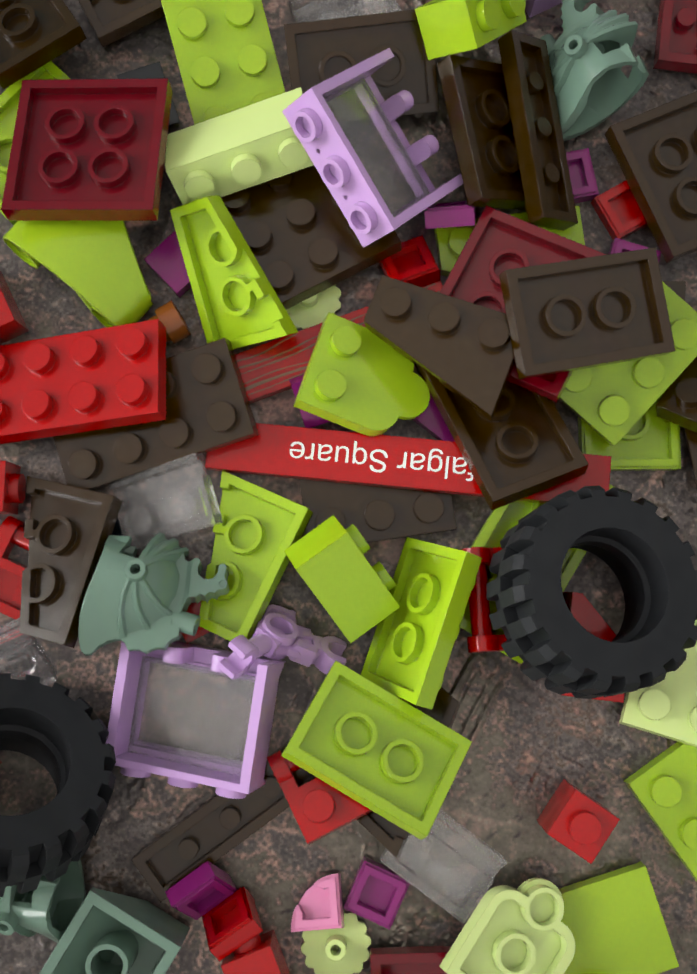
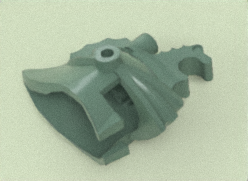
[540,0,650,141]
[78,532,230,656]
[0,859,86,944]

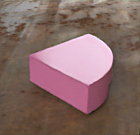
[291,873,344,932]

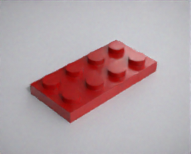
[0,319,166,444]

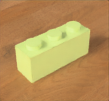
[165,87,314,205]

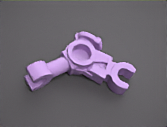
[217,604,347,680]

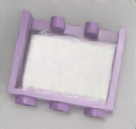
[282,48,463,248]
[105,641,286,799]

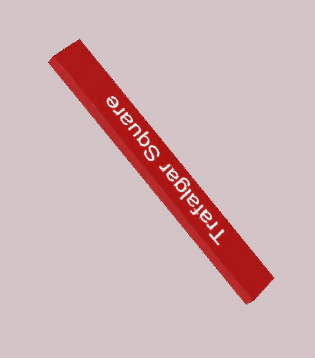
[205,423,612,503]

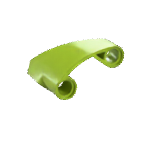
[2,221,153,327]

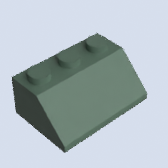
[39,887,190,974]

